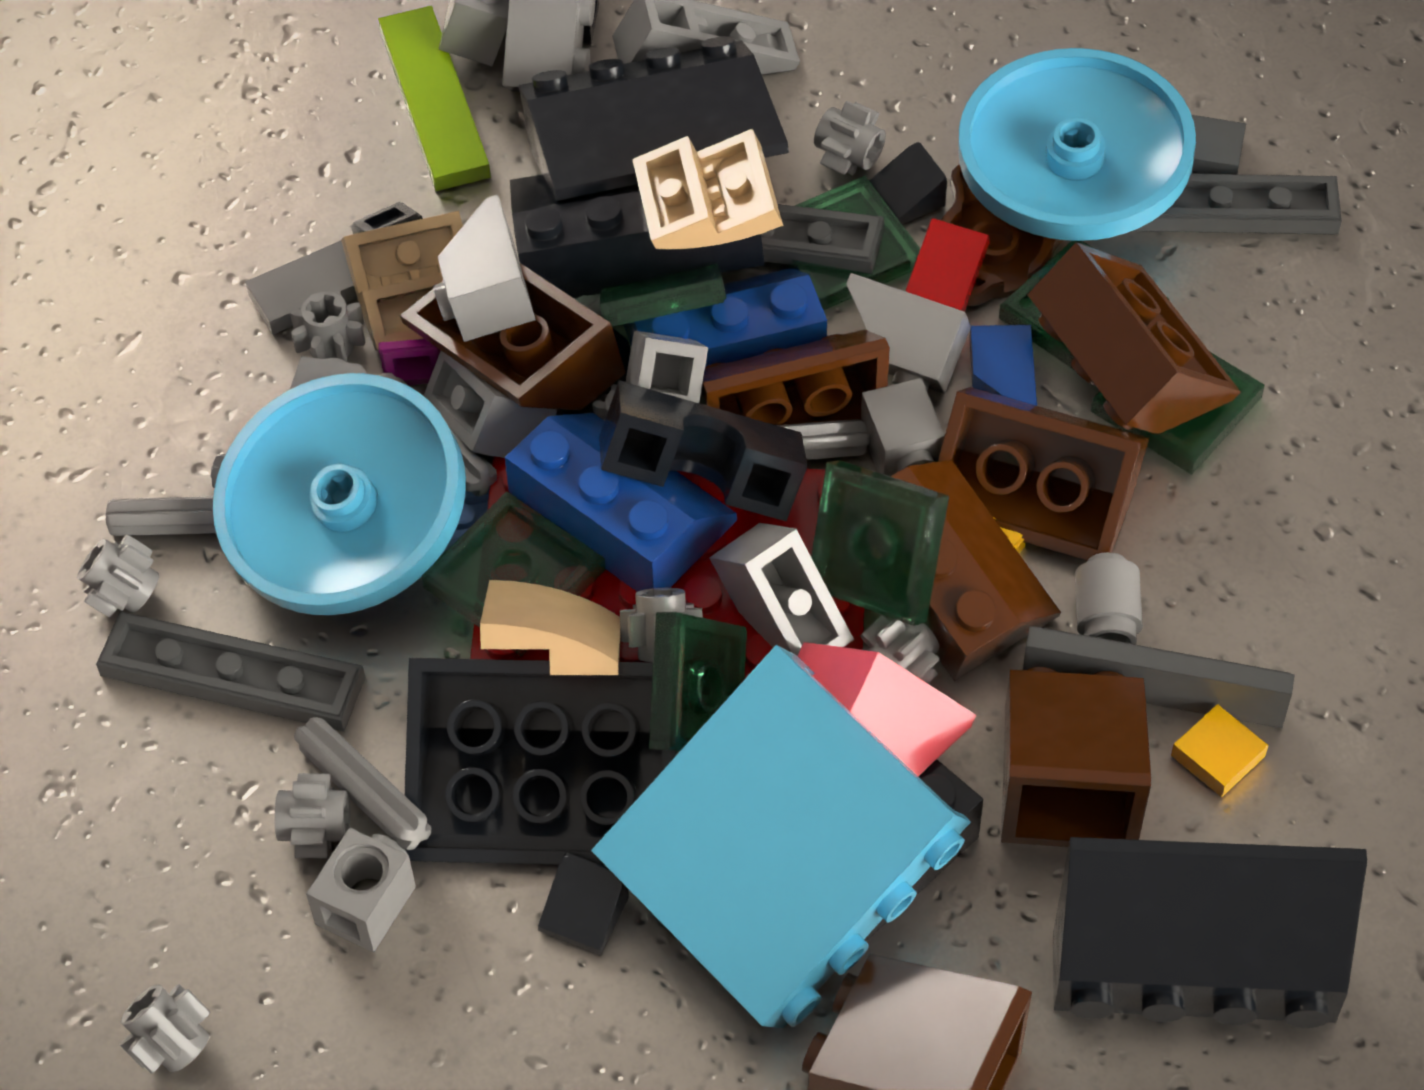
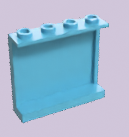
[591,645,971,1028]

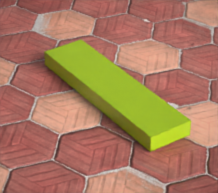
[378,5,491,191]

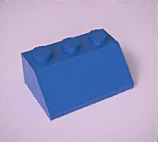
[620,268,827,367]
[505,413,737,592]

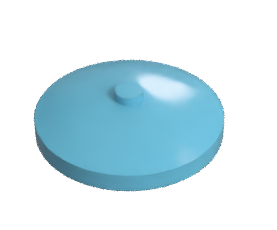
[958,48,1196,241]
[213,373,466,615]

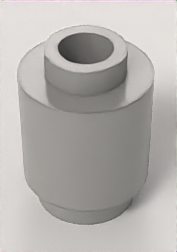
[1075,552,1143,645]

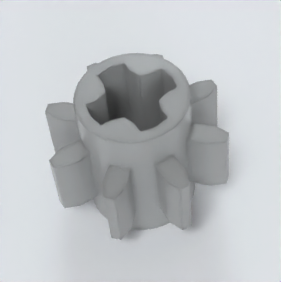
[814,101,886,176]
[290,290,366,362]
[77,534,159,618]
[620,588,704,663]
[860,615,939,684]
[275,773,351,858]
[120,984,210,1073]

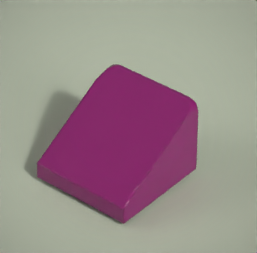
[379,339,441,385]

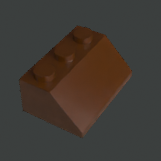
[1027,242,1241,434]
[400,263,626,410]
[699,329,890,425]
[938,387,1149,560]
[845,460,1061,681]

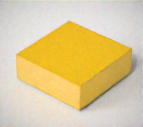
[1171,704,1268,797]

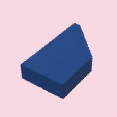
[969,325,1037,406]

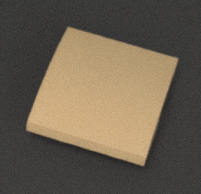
[632,129,783,249]
[341,211,463,351]
[480,580,621,675]

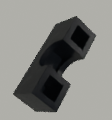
[599,381,808,521]

